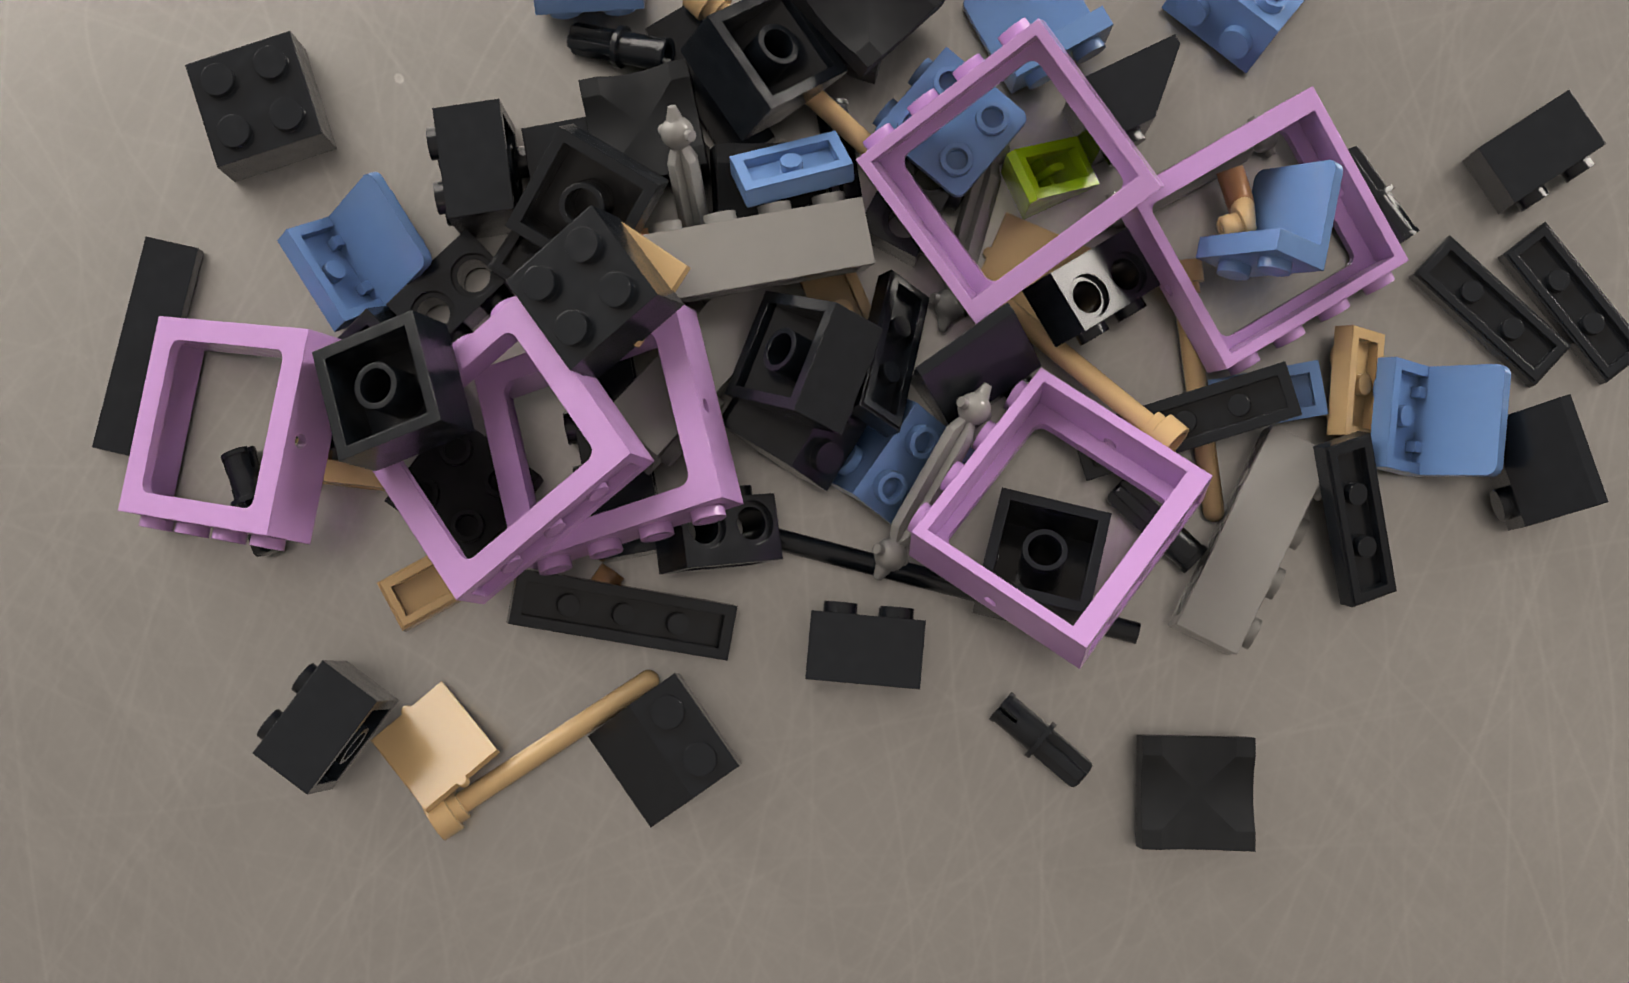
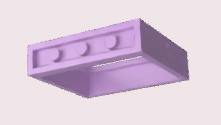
[856,18,1164,324]
[1121,86,1409,376]
[373,295,655,604]
[474,305,744,576]
[118,316,342,551]
[907,368,1213,669]

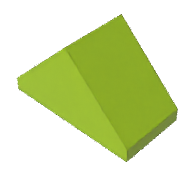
[1000,136,1100,220]

